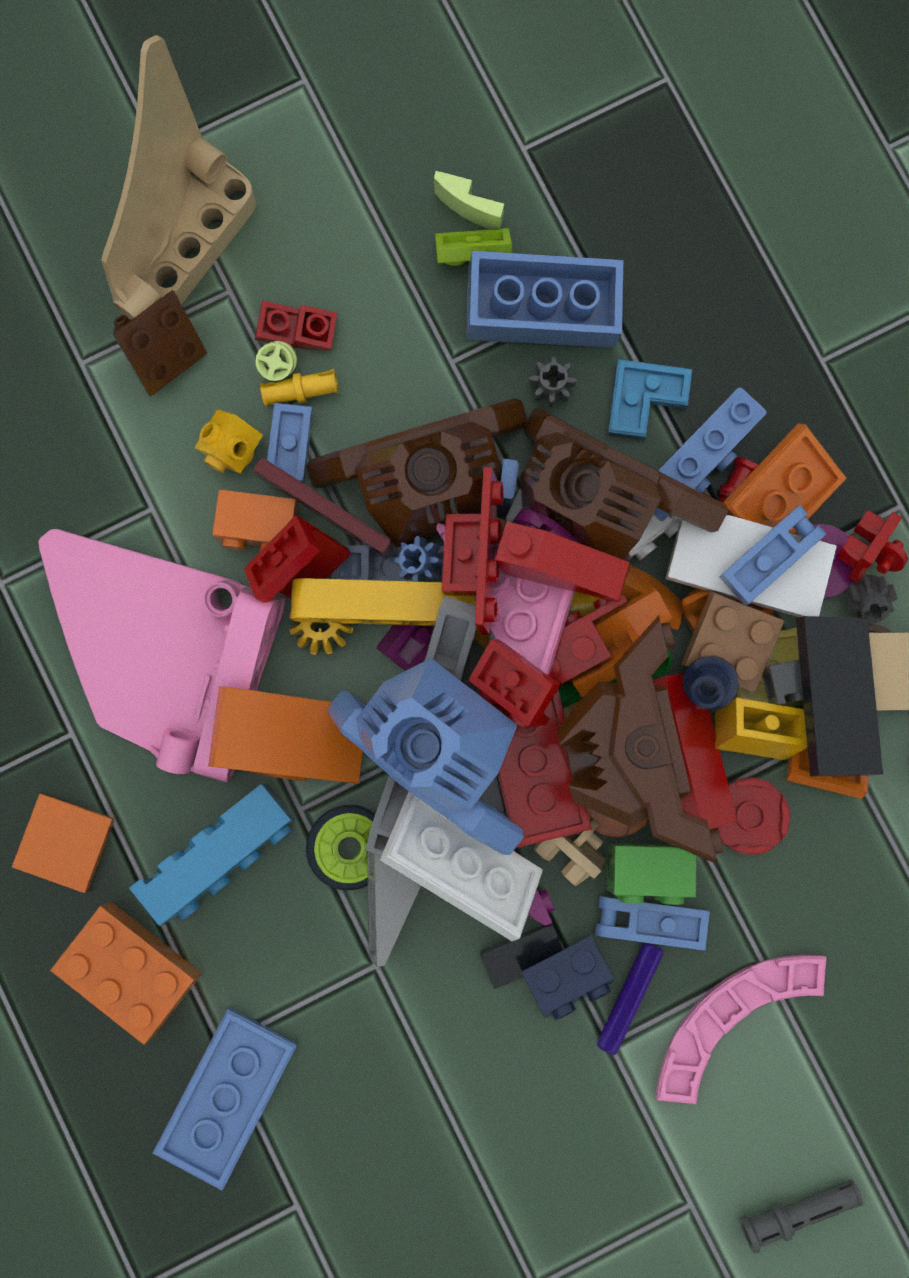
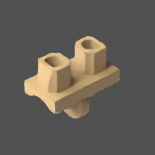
[534,818,606,886]

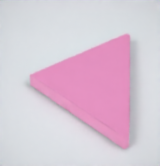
[436,523,575,676]

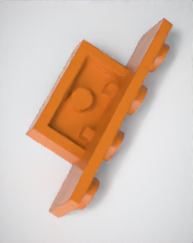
[571,588,672,697]

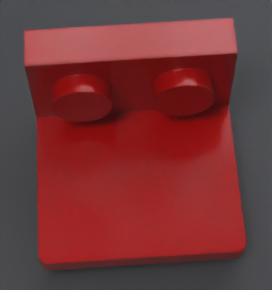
[244,515,351,603]

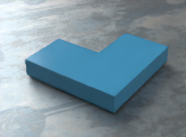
[607,359,692,440]

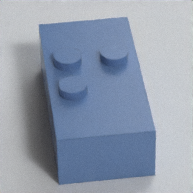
[466,251,624,348]

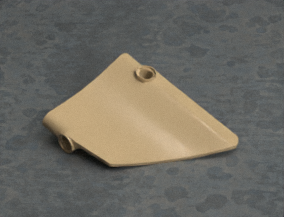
[101,35,256,319]

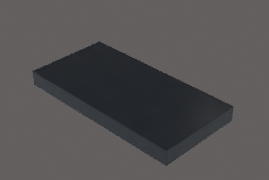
[796,616,883,777]

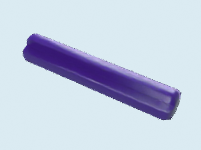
[597,943,663,1055]

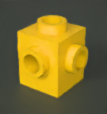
[194,409,263,474]

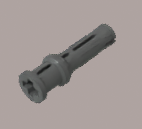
[739,1179,863,1254]

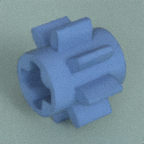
[394,536,443,582]

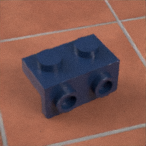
[522,935,614,1021]

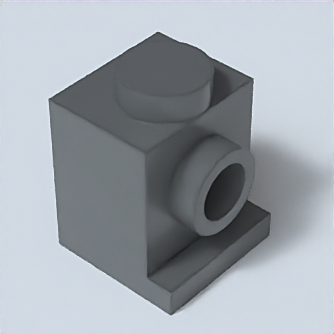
[762,660,803,705]

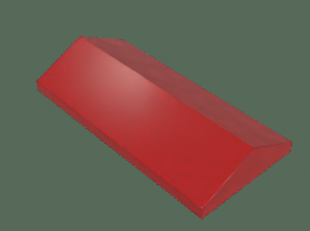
[653,672,737,829]

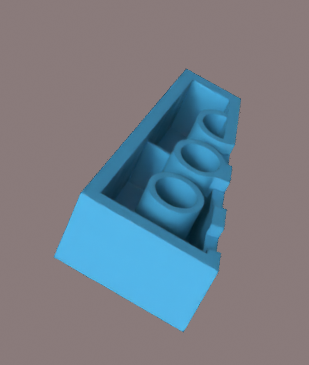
[129,784,295,926]

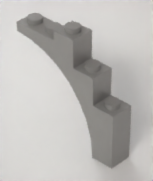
[365,596,477,856]

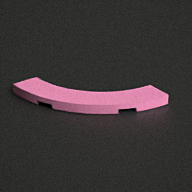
[655,954,826,1104]

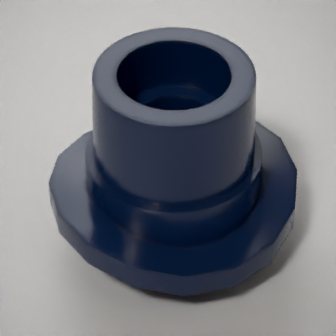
[683,656,739,710]

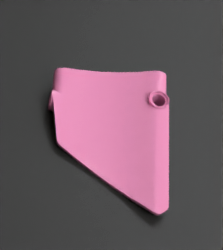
[38,528,285,783]

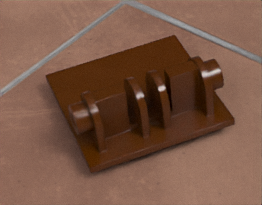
[113,290,207,397]

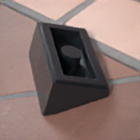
[480,923,563,989]

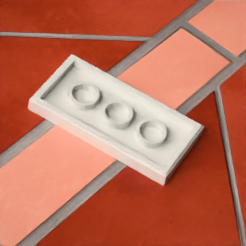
[665,515,837,617]
[380,792,543,941]

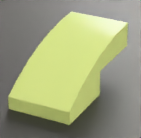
[434,171,504,229]

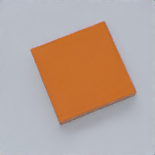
[12,793,115,893]

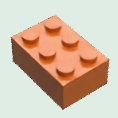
[50,902,203,1045]

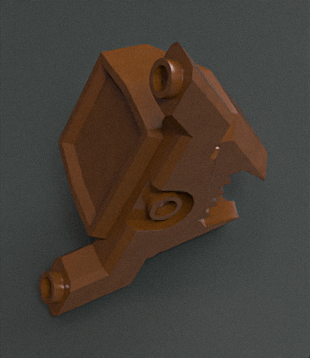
[306,398,528,548]
[521,408,728,560]
[557,615,724,864]

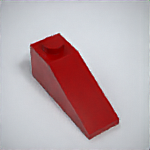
[495,522,630,603]

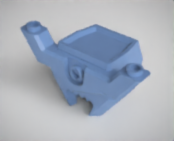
[328,658,524,855]

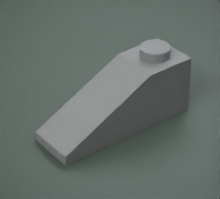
[367,851,421,967]

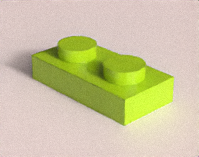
[435,228,512,266]

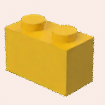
[715,698,807,760]

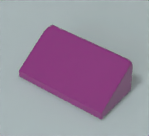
[376,625,435,671]

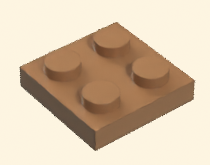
[681,592,784,693]

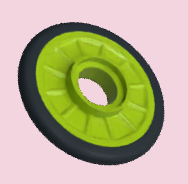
[306,805,375,890]

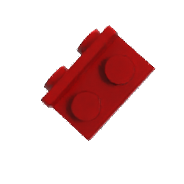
[468,639,560,728]

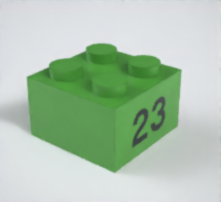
[606,842,696,905]

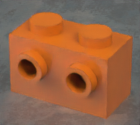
[212,490,300,551]

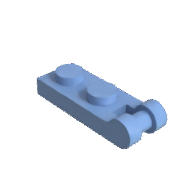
[719,505,827,606]
[595,895,710,951]

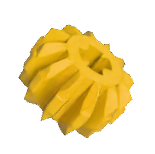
[289,612,354,656]

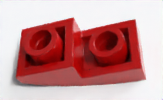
[254,300,338,351]

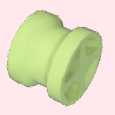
[255,341,298,381]

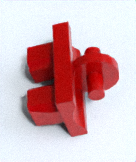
[837,510,908,583]

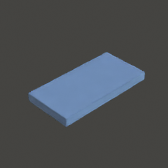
[153,1007,298,1191]

